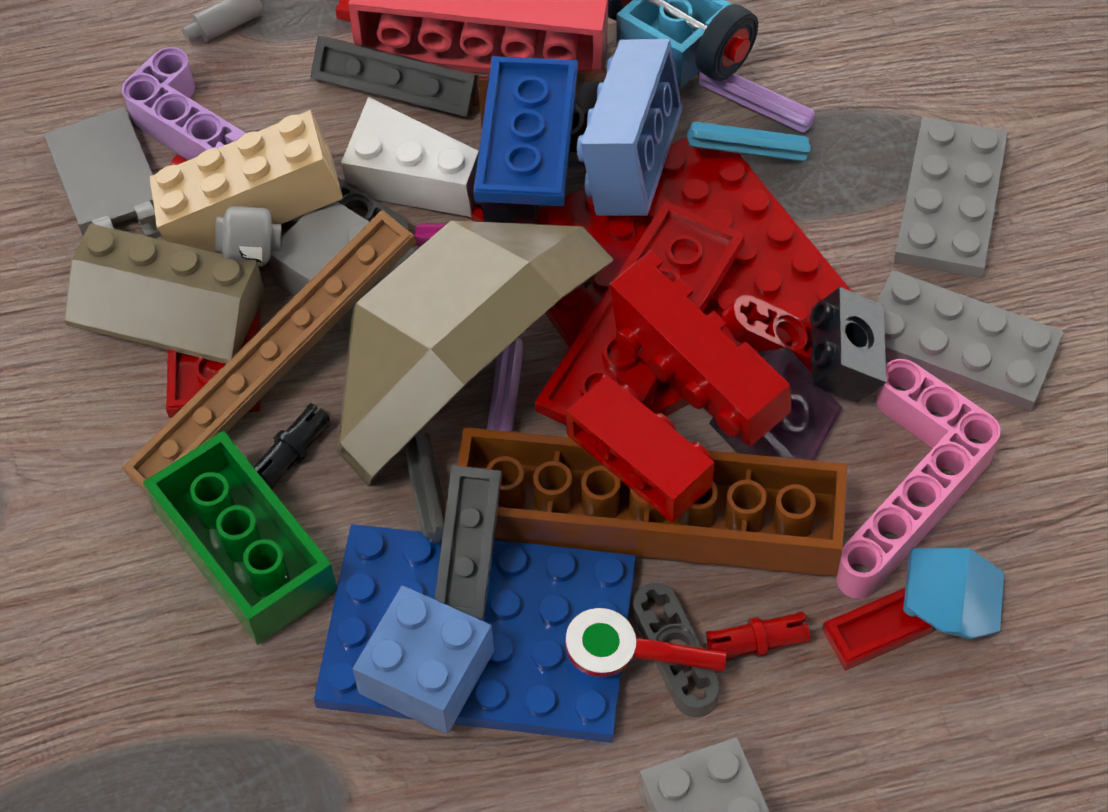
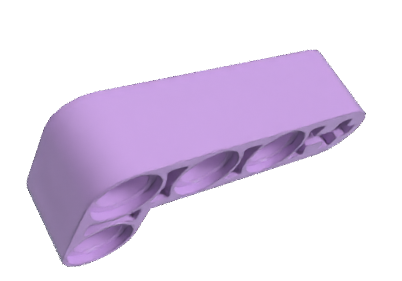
[122,47,246,160]

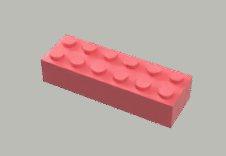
[348,0,608,74]

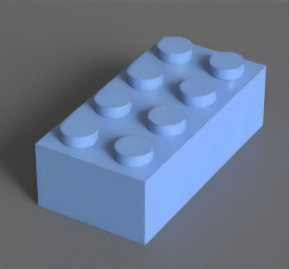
[577,39,682,216]

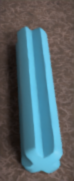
[687,121,811,162]

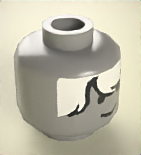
[215,206,281,266]

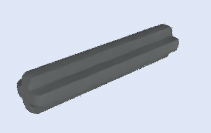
[403,429,446,543]

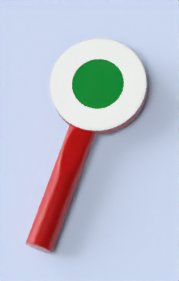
[565,608,726,677]

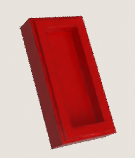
[822,588,934,671]

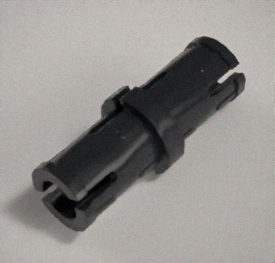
[253,403,332,490]

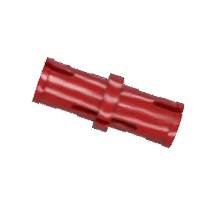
[706,611,810,659]

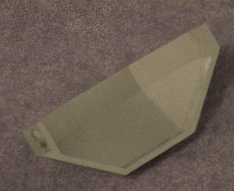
[336,221,614,486]

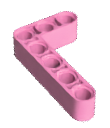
[836,359,1000,599]

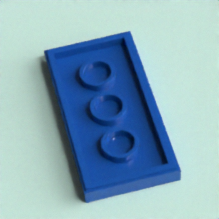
[473,56,578,206]

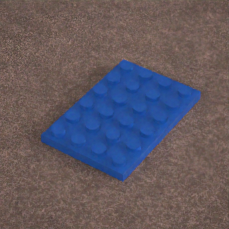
[314,524,636,743]

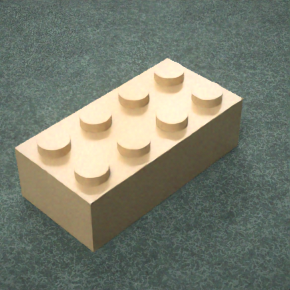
[149,110,343,252]

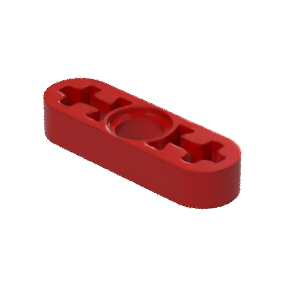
[722,295,812,375]

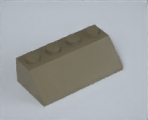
[65,224,266,364]

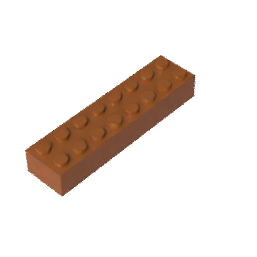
[457,427,848,576]

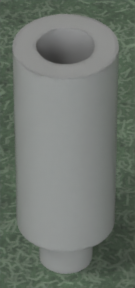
[182,0,264,43]

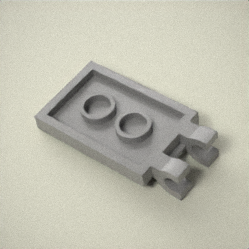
[43,107,162,238]

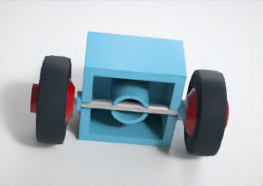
[608,0,758,88]

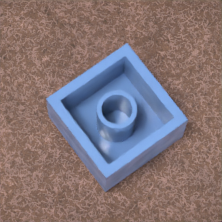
[352,585,494,735]

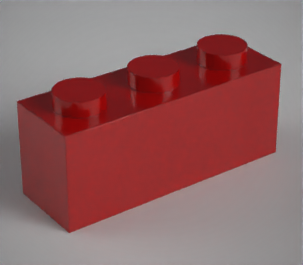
[566,375,714,523]

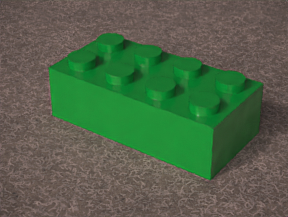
[143,430,337,645]

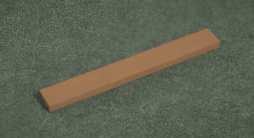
[121,209,417,493]

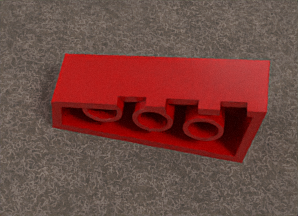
[609,250,791,447]

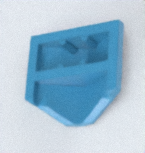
[903,548,1004,640]

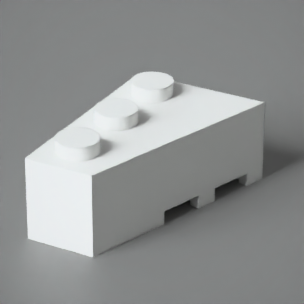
[341,97,479,217]

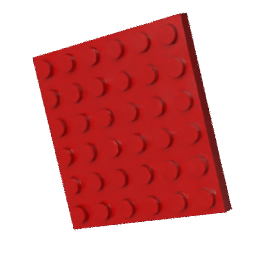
[515,137,852,416]

